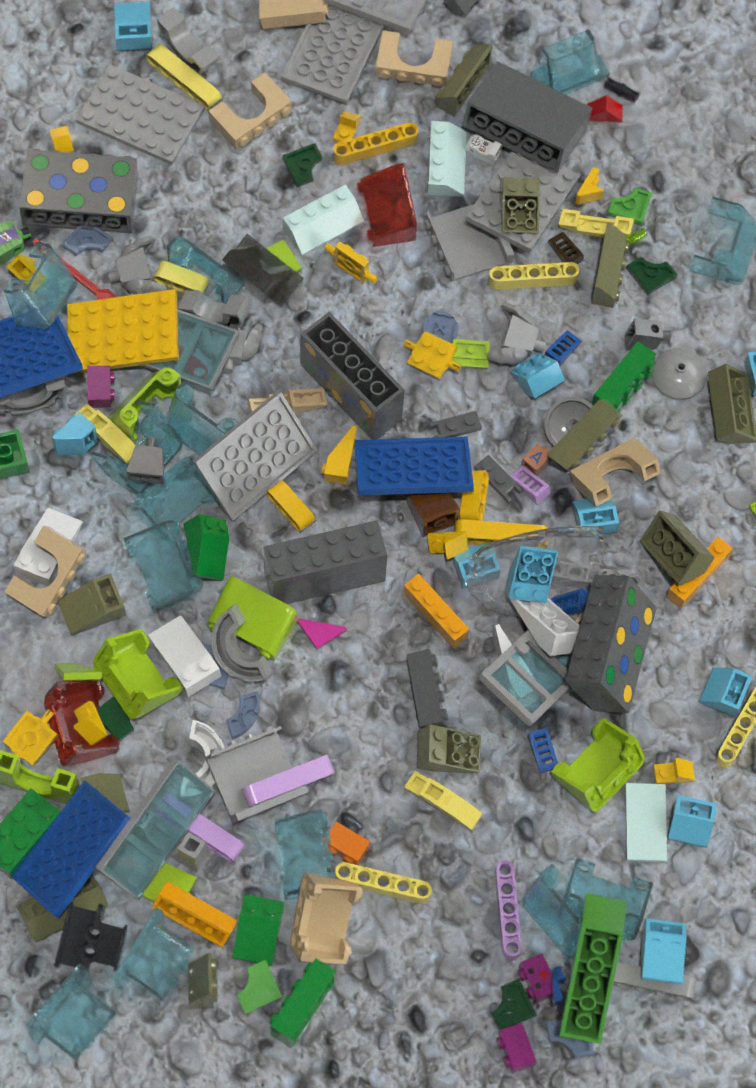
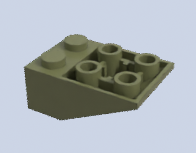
[500,177,540,234]
[58,573,126,635]
[417,724,481,773]
[188,953,218,1009]

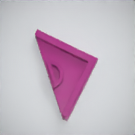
[297,619,347,650]

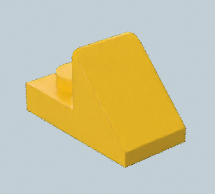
[333,111,362,143]
[50,126,74,153]
[575,167,604,205]
[6,254,47,292]
[428,531,469,559]
[73,701,108,745]
[653,758,695,785]

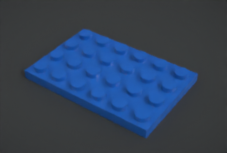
[355,437,474,495]
[12,780,131,918]

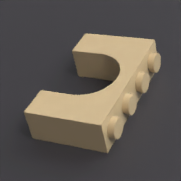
[376,31,453,87]
[209,72,292,149]
[570,437,661,507]
[5,525,87,617]

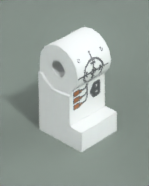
[465,135,502,166]

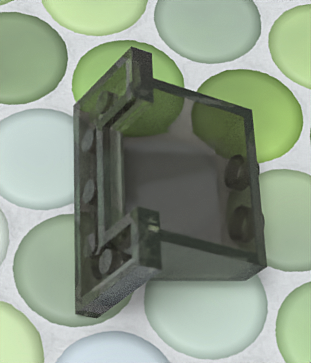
[222,234,304,307]

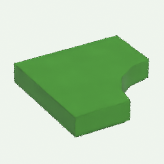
[607,188,652,226]
[237,960,282,1014]

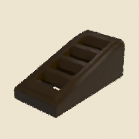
[548,232,584,264]

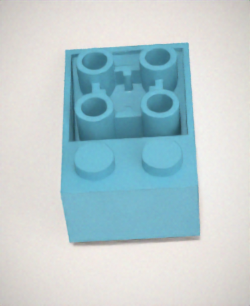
[114,2,152,50]
[505,546,558,603]
[642,918,686,984]

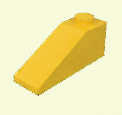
[321,426,357,485]

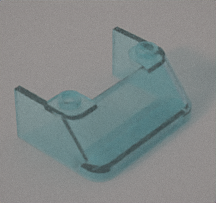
[690,196,756,285]
[90,400,183,494]

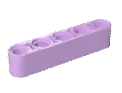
[242,755,335,807]
[153,793,245,863]
[495,860,522,961]

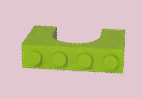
[0,750,79,804]

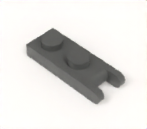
[428,411,482,438]
[474,455,523,503]

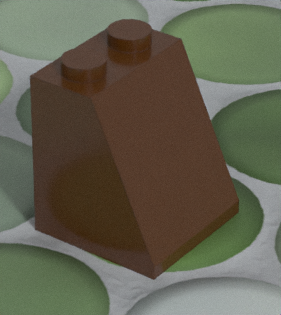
[405,492,460,537]

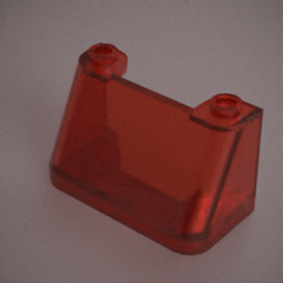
[357,163,417,247]
[44,679,119,767]

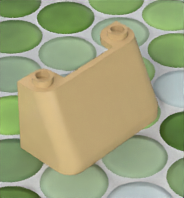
[290,873,362,964]

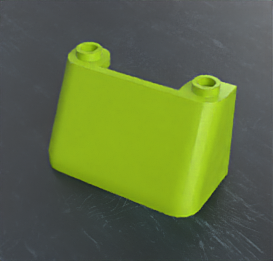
[108,367,182,444]
[207,576,297,661]
[93,629,184,719]
[551,718,645,812]

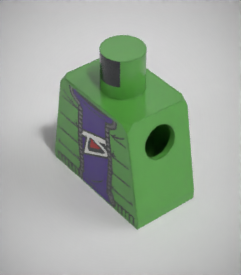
[0,222,31,265]

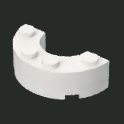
[179,720,224,802]

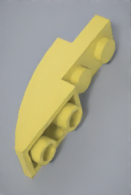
[74,404,136,464]
[404,771,483,830]

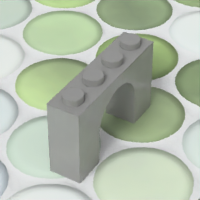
[128,802,207,872]

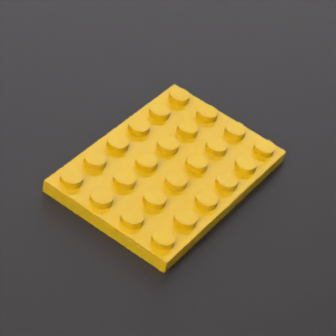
[67,289,179,375]

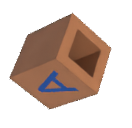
[521,443,551,476]

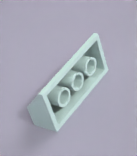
[428,121,466,197]
[283,185,364,256]

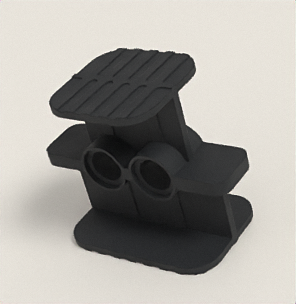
[54,902,127,978]

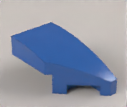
[551,966,566,1006]

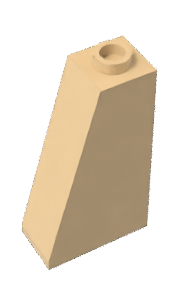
[259,0,329,29]

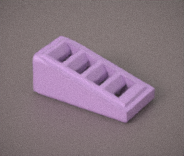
[510,466,550,505]

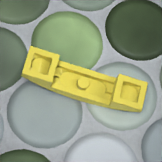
[559,209,634,238]

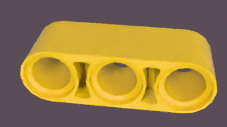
[460,470,489,521]
[266,480,316,532]

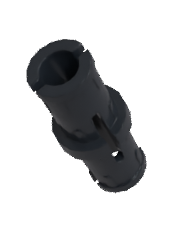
[603,77,640,103]

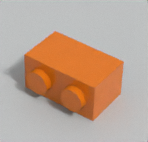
[323,822,370,865]

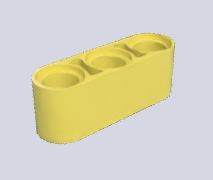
[153,261,210,294]

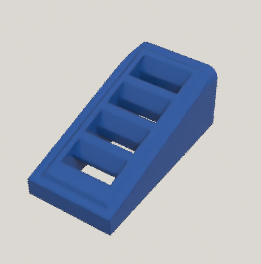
[545,330,582,366]
[551,588,589,614]
[527,728,558,773]

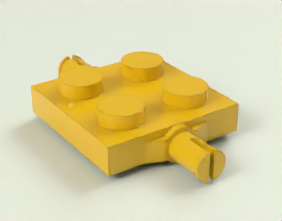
[324,241,378,284]
[403,331,462,380]
[3,709,58,766]

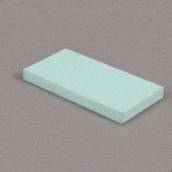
[625,783,667,862]

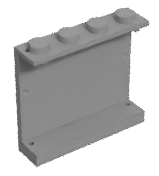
[424,204,514,282]
[205,726,308,824]

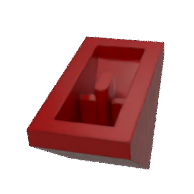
[587,95,623,123]

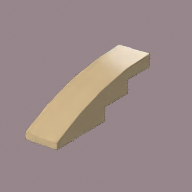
[247,388,328,414]

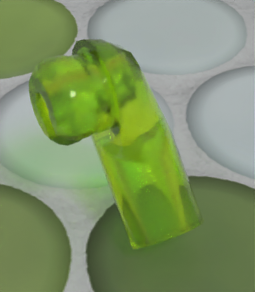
[626,228,647,244]

